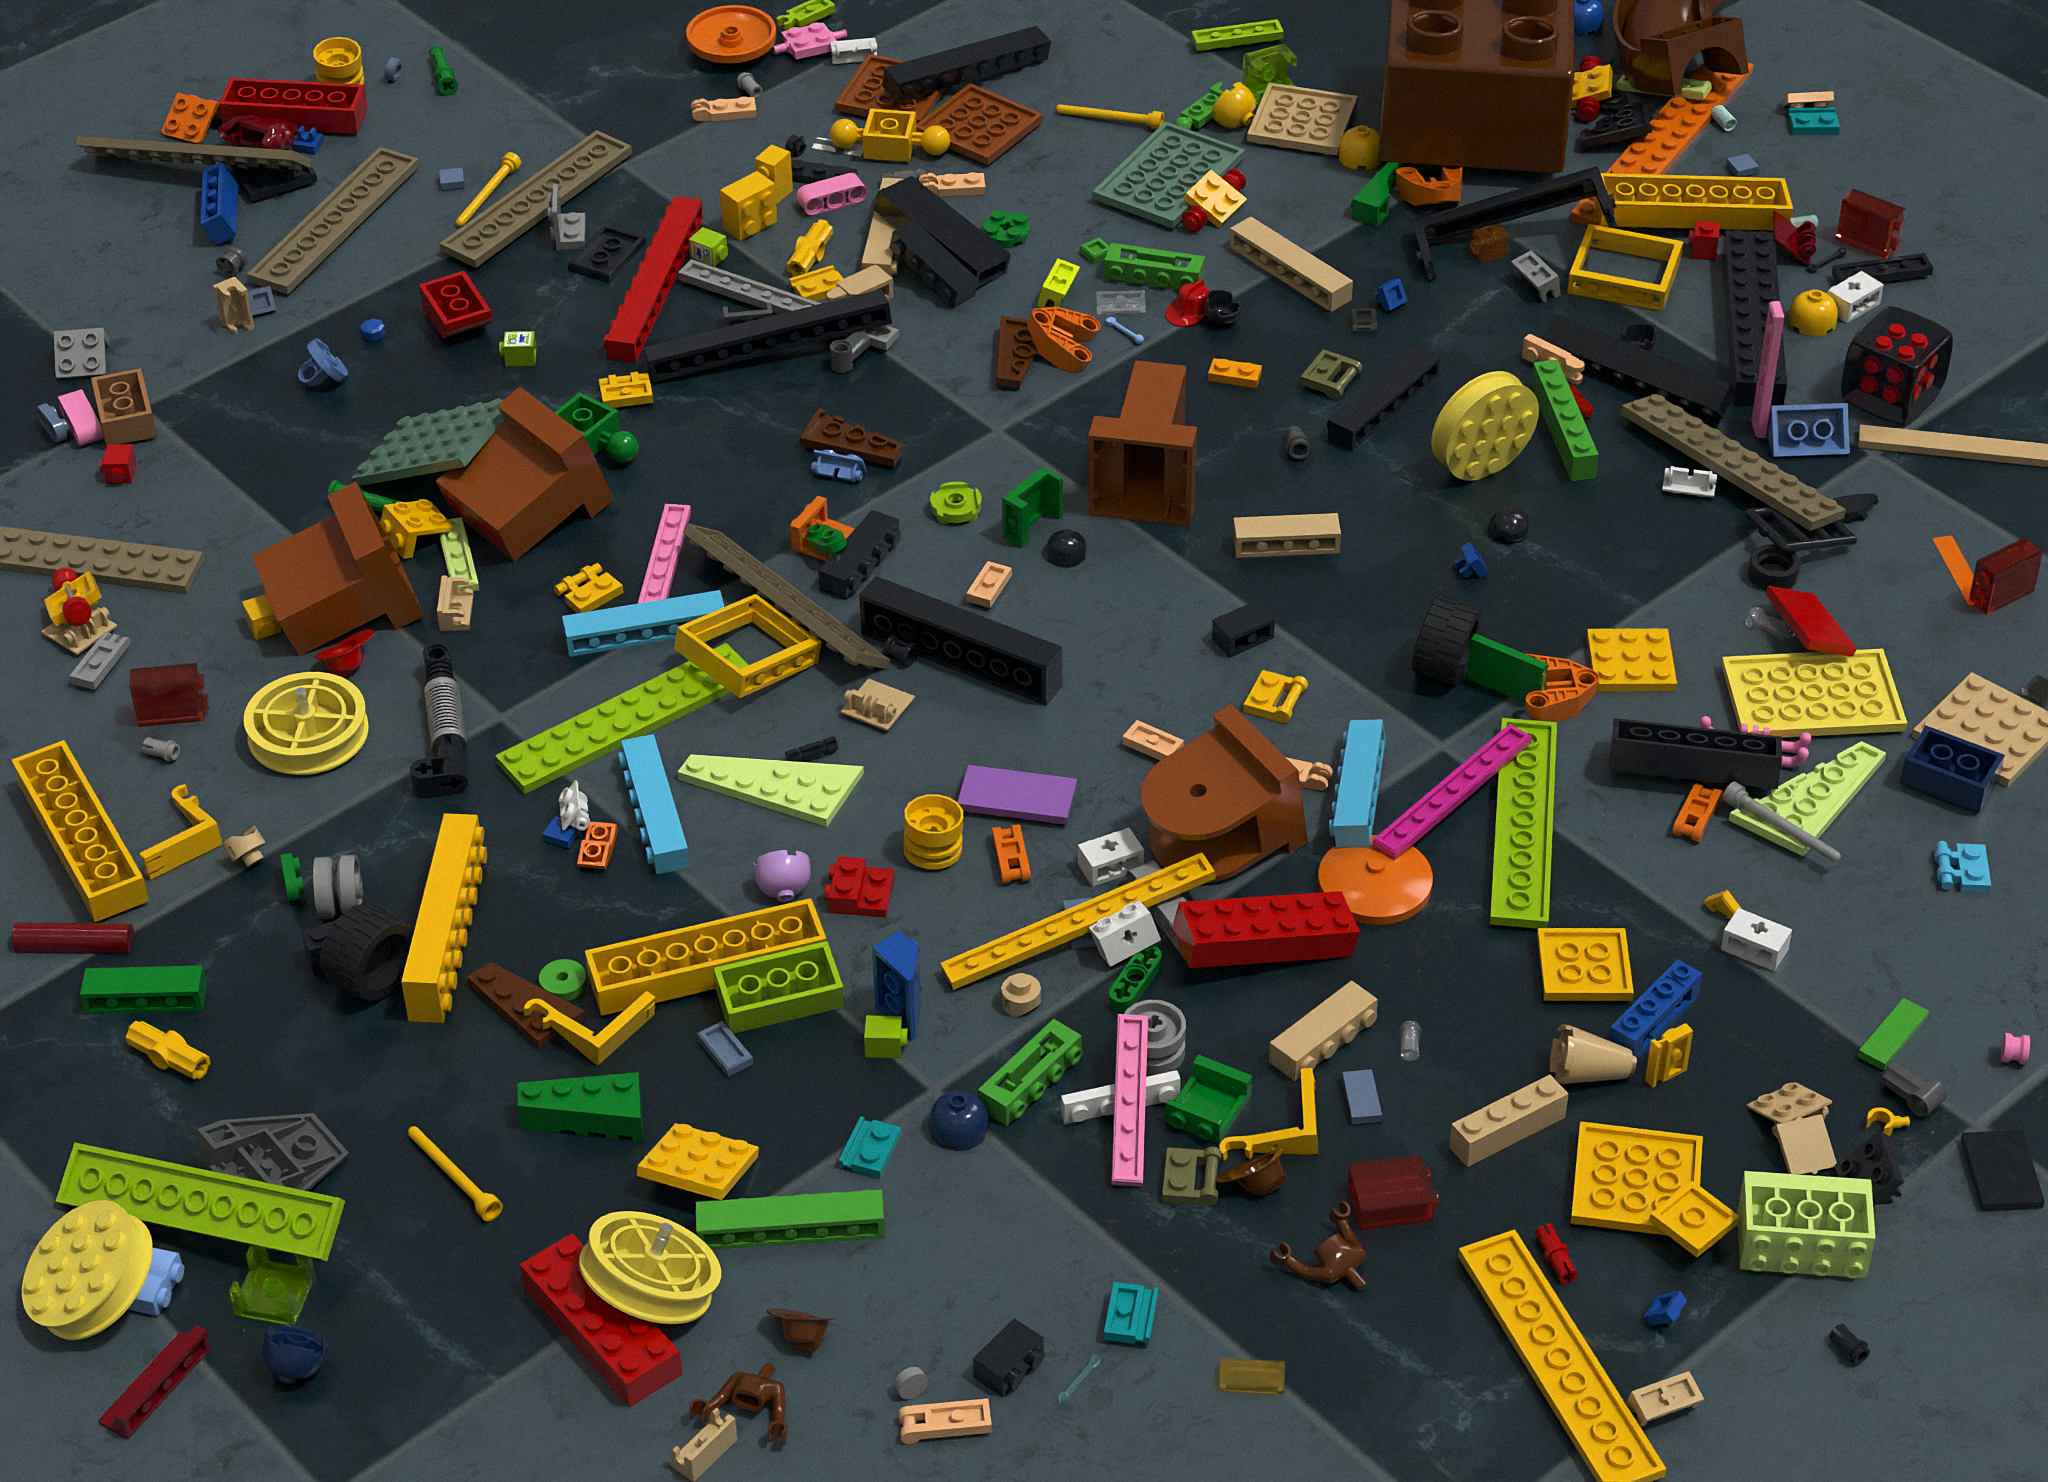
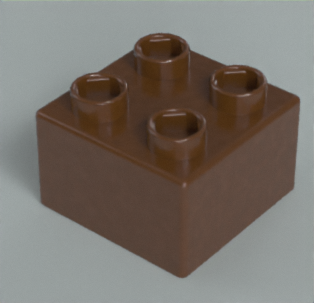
[1378,0,1575,173]

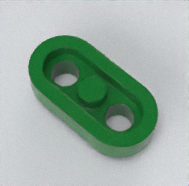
[805,523,847,554]
[280,853,305,902]

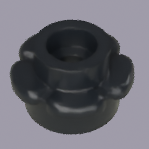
[785,134,806,157]

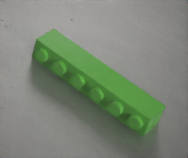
[1531,360,1599,481]
[696,1189,885,1250]

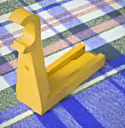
[139,784,222,880]
[524,991,656,1065]
[1219,1068,1318,1161]

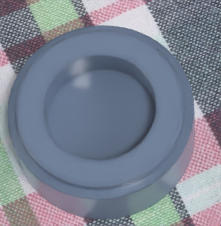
[385,57,403,81]

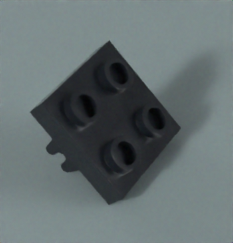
[1835,1131,1904,1206]

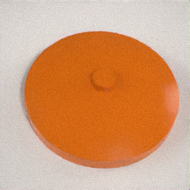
[686,5,776,63]
[1318,835,1433,925]

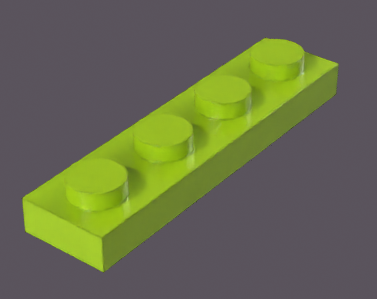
[1191,19,1284,51]

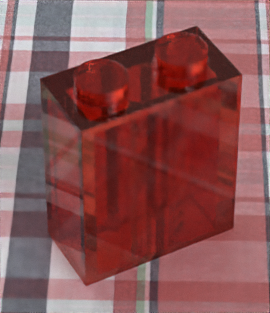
[1836,188,1906,258]
[1969,537,2043,615]
[129,663,210,727]
[1347,1154,1439,1231]

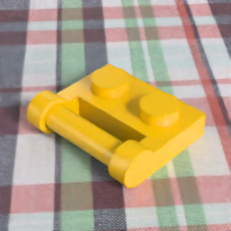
[1243,670,1308,723]

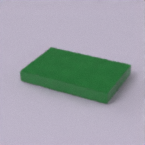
[1467,634,1548,703]

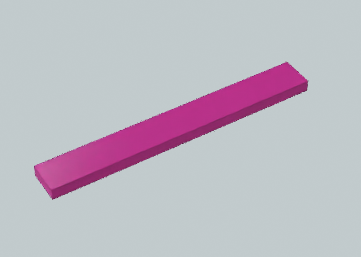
[1372,724,1532,860]

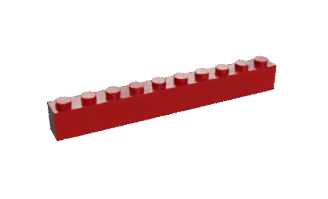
[603,196,704,363]

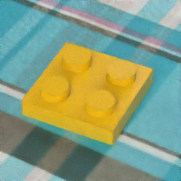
[1649,1181,1740,1257]

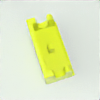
[1037,259,1080,308]

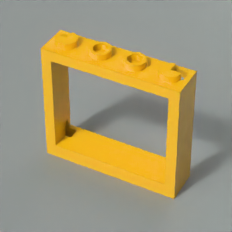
[1567,224,1683,311]
[674,594,822,698]

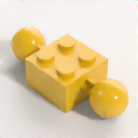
[829,109,950,162]

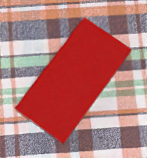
[1765,586,1857,657]

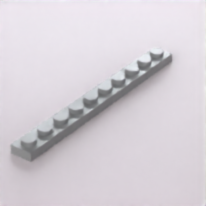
[678,259,899,351]

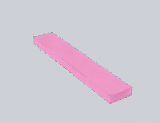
[1751,301,1784,438]
[638,504,691,603]
[1111,1014,1148,1187]

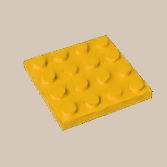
[1571,1121,1703,1236]

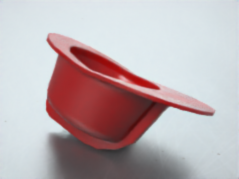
[1165,280,1209,327]
[315,629,374,677]

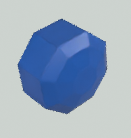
[360,319,386,341]

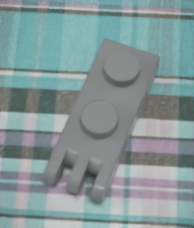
[69,632,131,690]

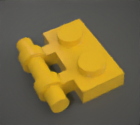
[599,372,653,408]
[554,563,624,613]

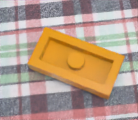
[1208,358,1262,388]

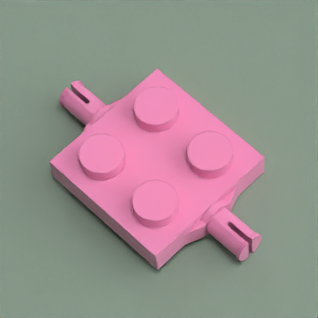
[772,22,847,59]

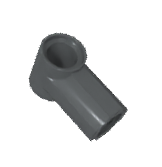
[830,331,871,373]
[1882,1062,1947,1117]

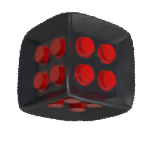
[1841,306,1953,425]

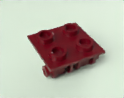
[1773,211,1816,266]

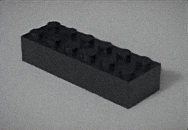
[1609,718,1782,791]

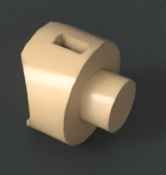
[222,825,266,868]
[1001,973,1041,1017]

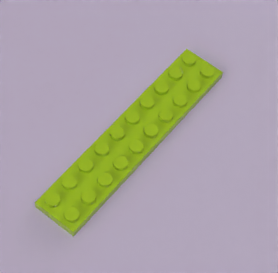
[495,643,748,794]
[1490,718,1557,929]
[56,1142,345,1262]

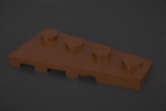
[995,316,1038,389]
[800,408,904,467]
[467,962,586,1048]

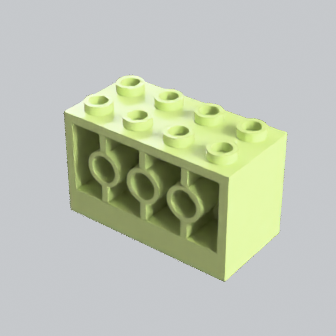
[1737,1171,1875,1278]

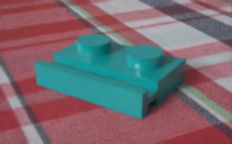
[1788,107,1840,135]
[838,1116,902,1179]
[1104,1282,1159,1346]

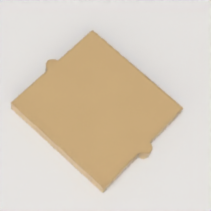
[1774,1114,1837,1175]

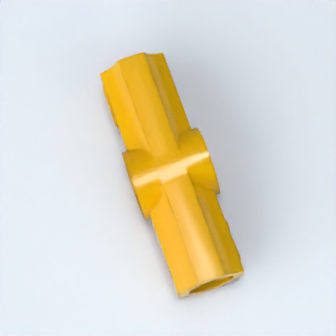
[787,219,833,277]
[125,1021,210,1079]

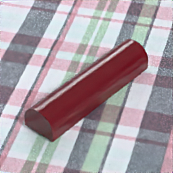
[12,922,134,954]

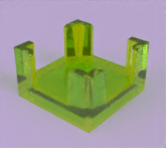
[1243,43,1297,107]
[229,1244,316,1326]

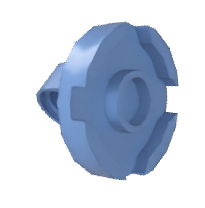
[298,338,348,387]

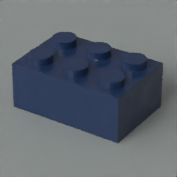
[1900,726,2005,813]

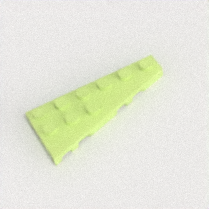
[1729,741,1886,856]
[678,754,864,827]

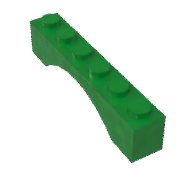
[1351,162,1435,226]

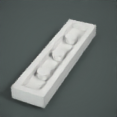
[1061,1070,1181,1124]

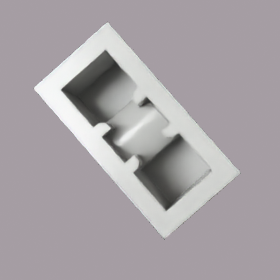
[1827,271,1884,323]
[1078,828,1144,887]
[1089,901,1161,967]
[1721,908,1792,971]

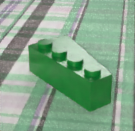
[517,1072,643,1142]

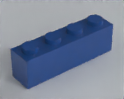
[200,162,238,245]

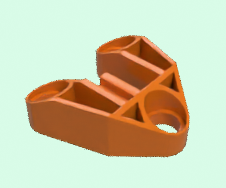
[1396,166,1463,206]
[1027,307,1100,372]
[1525,654,1599,722]

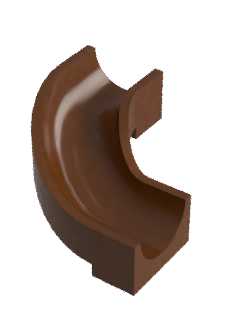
[1613,0,1749,96]

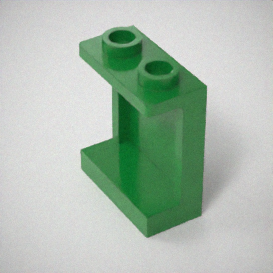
[1002,467,1063,548]
[1165,1054,1252,1144]

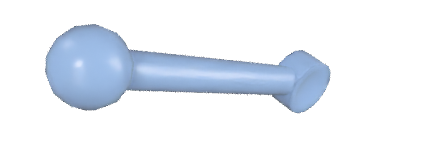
[1106,317,1144,344]

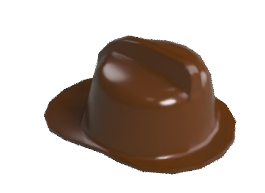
[1216,1148,1287,1195]
[766,1308,835,1351]

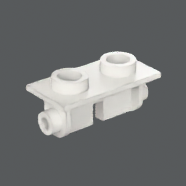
[830,38,877,64]
[1662,466,1717,498]
[559,780,590,830]

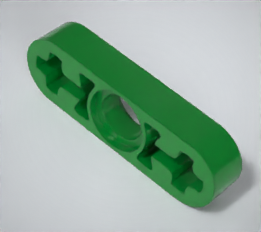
[1109,945,1162,1012]

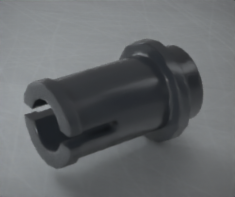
[1829,1324,1870,1364]

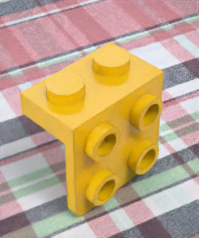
[379,499,452,559]

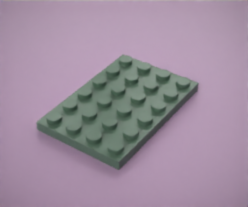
[1092,121,1245,228]
[351,398,504,486]

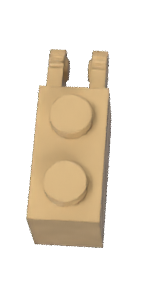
[826,264,894,302]

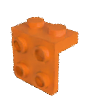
[162,92,222,144]
[789,496,855,562]

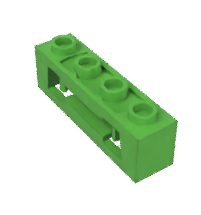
[1104,243,1205,290]
[978,1019,1083,1126]

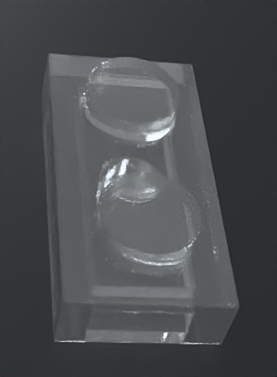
[1096,290,1146,315]

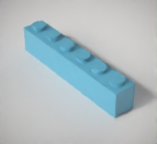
[562,590,724,657]
[1329,719,1386,848]
[618,734,690,874]

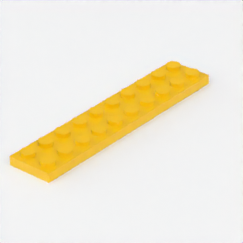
[1458,1229,1667,1482]

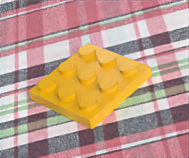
[1586,628,1677,692]
[1537,928,1634,1001]
[637,1123,759,1200]

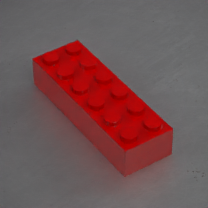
[219,78,368,135]
[1172,891,1360,968]
[520,1233,683,1408]

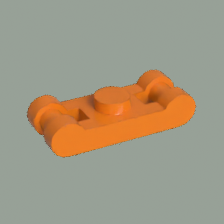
[1672,783,1723,843]
[991,824,1031,884]

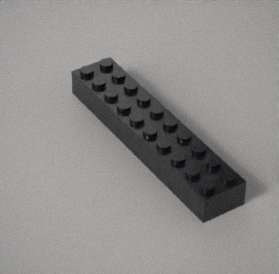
[1722,230,1787,406]

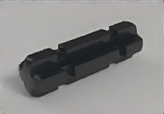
[785,736,838,762]

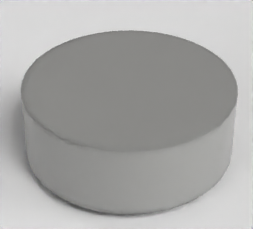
[894,1367,928,1399]

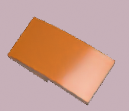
[577,821,618,869]

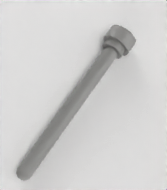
[1723,782,1841,862]

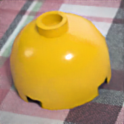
[1211,82,1256,129]
[1338,125,1383,170]
[1787,290,1838,337]

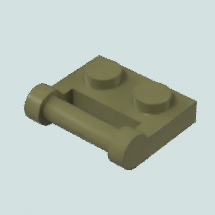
[1300,349,1363,400]
[1162,1147,1222,1206]

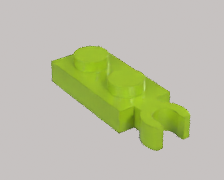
[776,0,835,31]

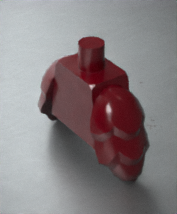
[218,115,298,150]

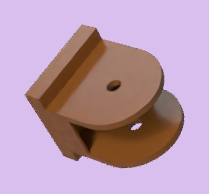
[1141,704,1308,884]

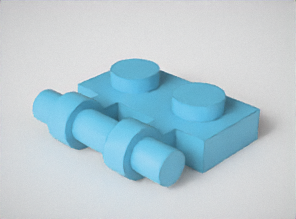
[1934,841,1991,894]

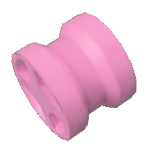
[2001,1033,2030,1065]

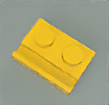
[789,265,843,301]
[1645,1023,1693,1088]

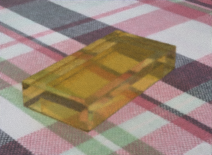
[1219,1358,1285,1394]

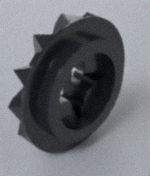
[1598,87,1628,113]

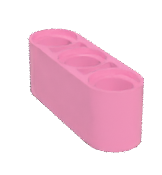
[796,173,868,215]
[57,389,104,446]

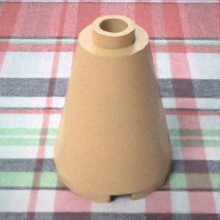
[1549,1024,1637,1084]

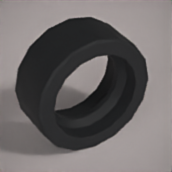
[1748,544,1800,590]

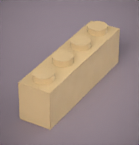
[1233,513,1341,558]
[1269,980,1378,1081]
[1449,1075,1568,1167]

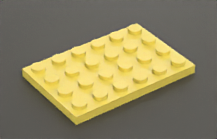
[1721,649,1907,738]

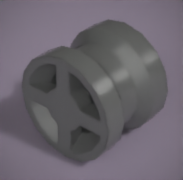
[216,247,247,277]

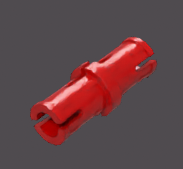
[1535,1223,1578,1284]

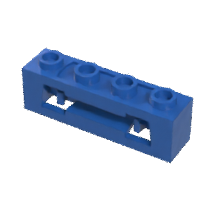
[1609,959,1702,1060]

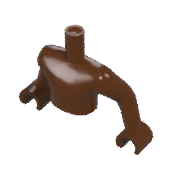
[1270,1201,1367,1291]
[689,1363,788,1445]

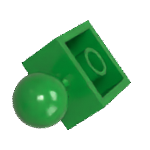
[554,392,639,463]

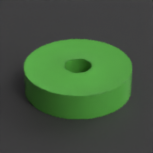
[539,959,587,1001]

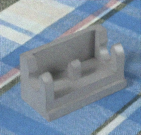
[1511,250,1561,302]

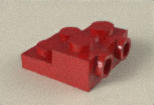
[824,856,895,918]

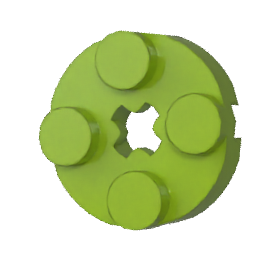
[930,481,982,524]

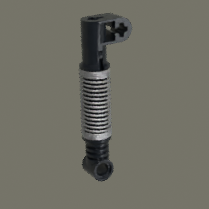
[410,643,468,798]

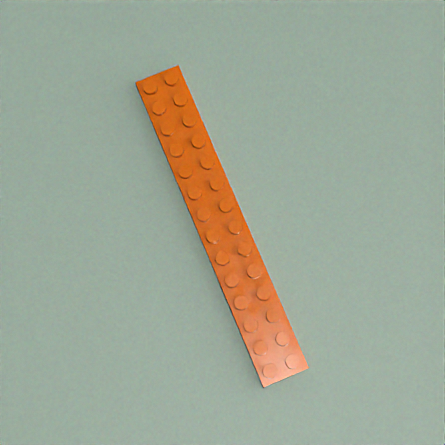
[1570,62,1754,229]

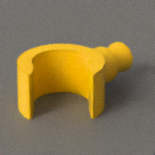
[1865,1108,1910,1136]

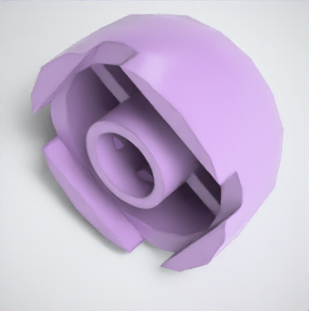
[753,850,811,902]

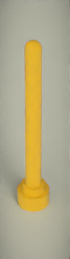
[1056,105,1164,130]
[456,152,522,227]
[408,1126,503,1221]

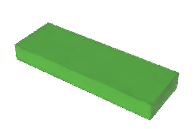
[1858,998,1930,1071]

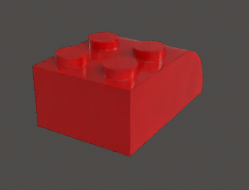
[419,271,492,339]

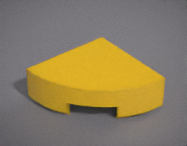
[1704,890,1742,919]

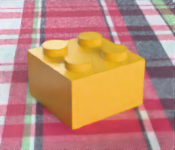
[720,171,778,241]

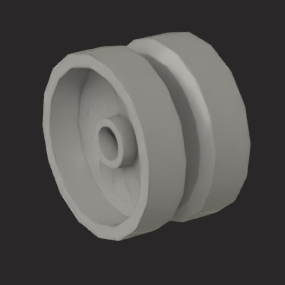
[313,854,363,920]
[1124,1000,1186,1076]

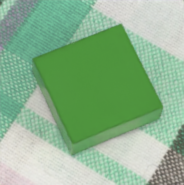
[1080,238,1110,264]

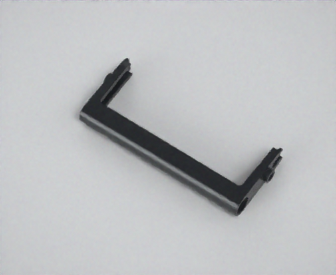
[1412,166,1617,280]

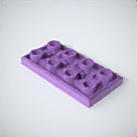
[957,765,1077,825]

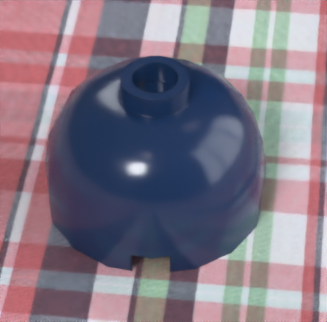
[929,1090,989,1151]
[262,1325,329,1383]

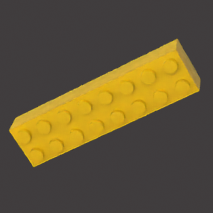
[1593,173,1793,231]
[11,740,149,922]
[401,814,487,1023]
[585,898,827,1016]

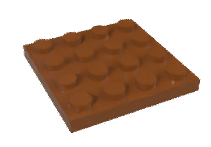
[835,54,946,124]
[916,83,1043,165]

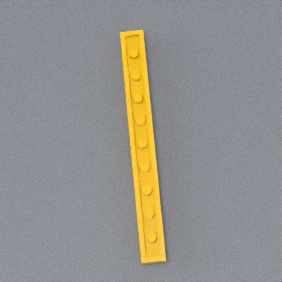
[940,852,1216,990]

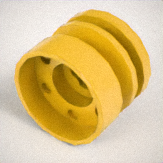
[313,37,364,85]
[903,795,964,869]

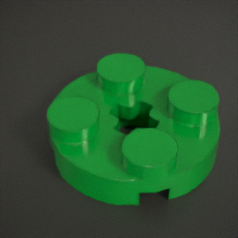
[983,210,1030,248]

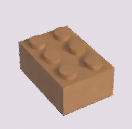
[91,368,157,446]

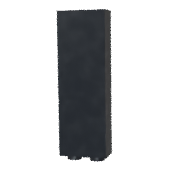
[874,176,1011,287]

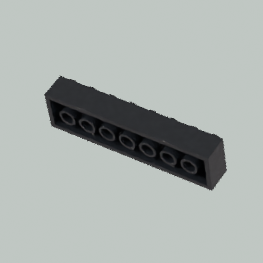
[859,576,1062,706]

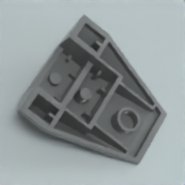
[196,1113,349,1191]

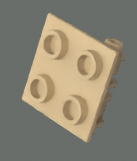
[41,607,117,655]
[840,678,915,731]
[1747,1082,1832,1138]

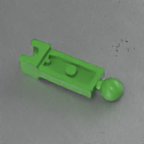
[1174,82,1234,130]

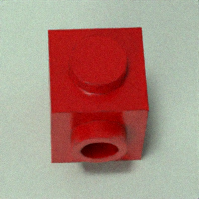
[1688,221,1720,261]
[100,444,137,484]

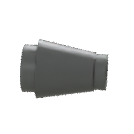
[1286,426,1311,459]

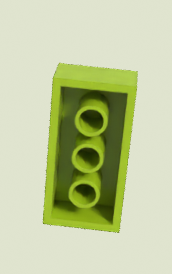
[714,941,844,1034]

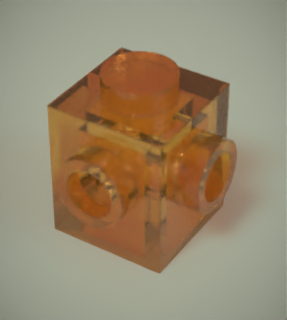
[1470,223,1510,262]

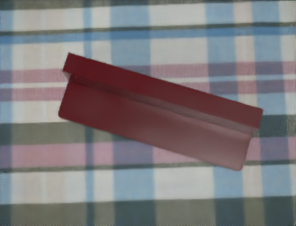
[99,1325,211,1440]

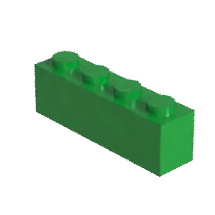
[80,965,207,1014]

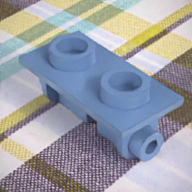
[811,450,867,482]

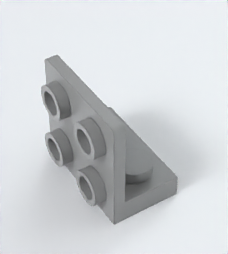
[548,184,586,250]
[54,328,109,379]

